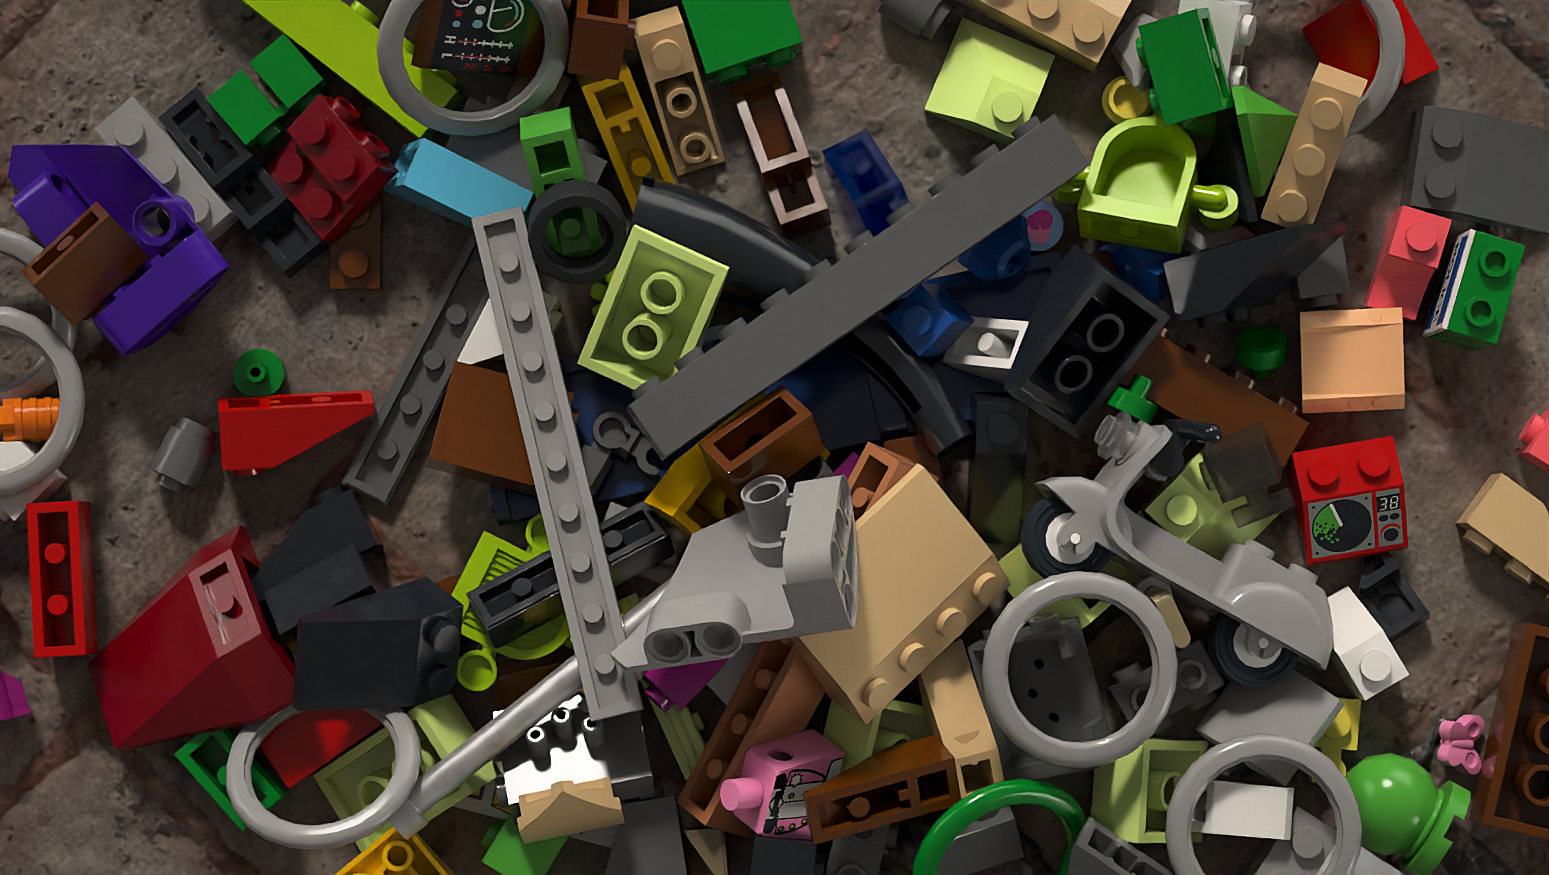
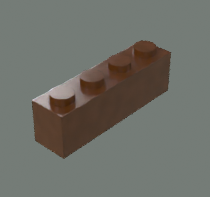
[1117,327,1309,477]

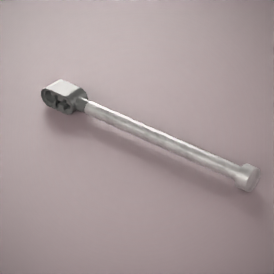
[375,455,835,840]

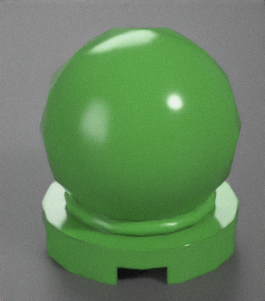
[1345,753,1471,875]

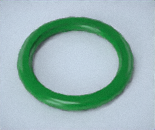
[912,778,1087,875]

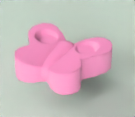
[1437,714,1485,775]

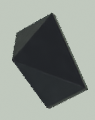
[1197,122,1258,227]

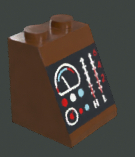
[411,0,575,77]

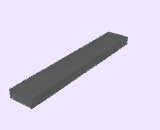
[342,228,490,506]

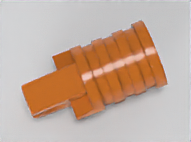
[0,396,60,442]

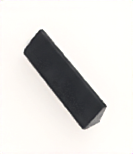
[466,499,675,649]

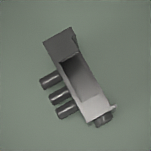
[967,613,1111,781]
[491,694,656,825]

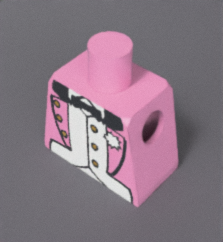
[720,729,845,840]

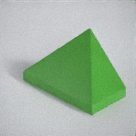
[1231,85,1298,198]

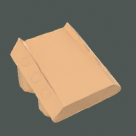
[1300,307,1405,413]

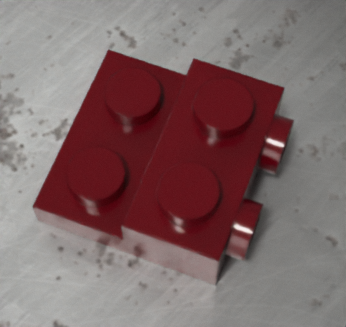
[265,94,399,242]

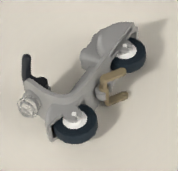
[1021,411,1333,688]

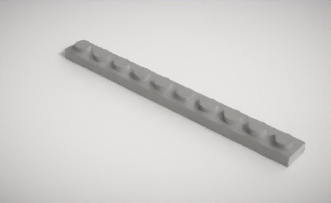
[471,206,644,722]

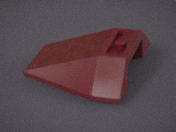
[87,525,295,752]

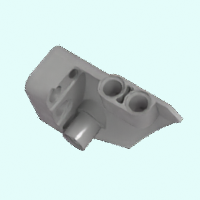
[610,475,859,673]

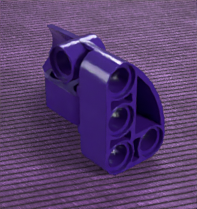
[8,144,231,358]

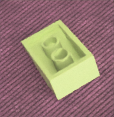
[577,224,730,390]
[313,694,502,853]

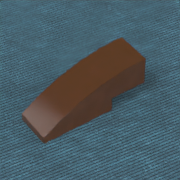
[730,71,832,239]

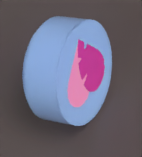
[1022,201,1063,253]

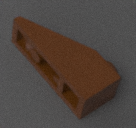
[803,735,961,845]

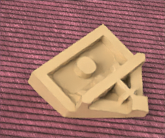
[517,777,625,844]

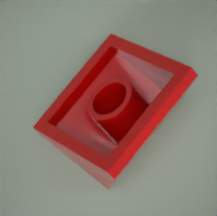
[1302,0,1439,96]

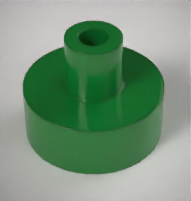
[1235,326,1287,379]
[233,348,287,396]
[1104,373,1159,425]

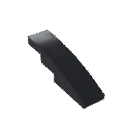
[158,86,329,279]

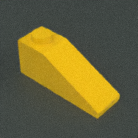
[576,57,675,213]

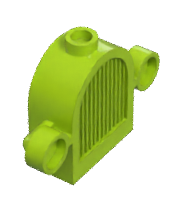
[1052,115,1239,254]
[451,513,574,691]

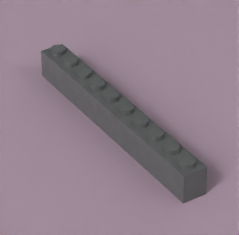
[627,114,1090,461]

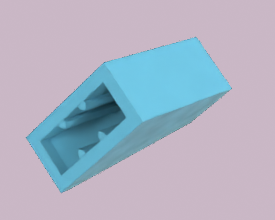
[383,138,534,228]

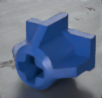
[957,214,1031,281]
[1099,242,1178,303]

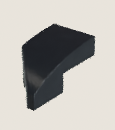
[1358,552,1430,643]

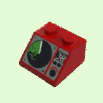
[1286,436,1408,566]

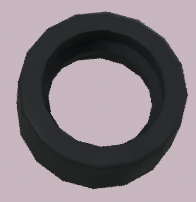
[527,179,627,285]

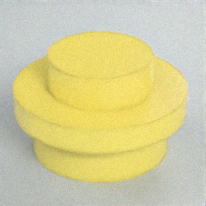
[1102,75,1152,125]

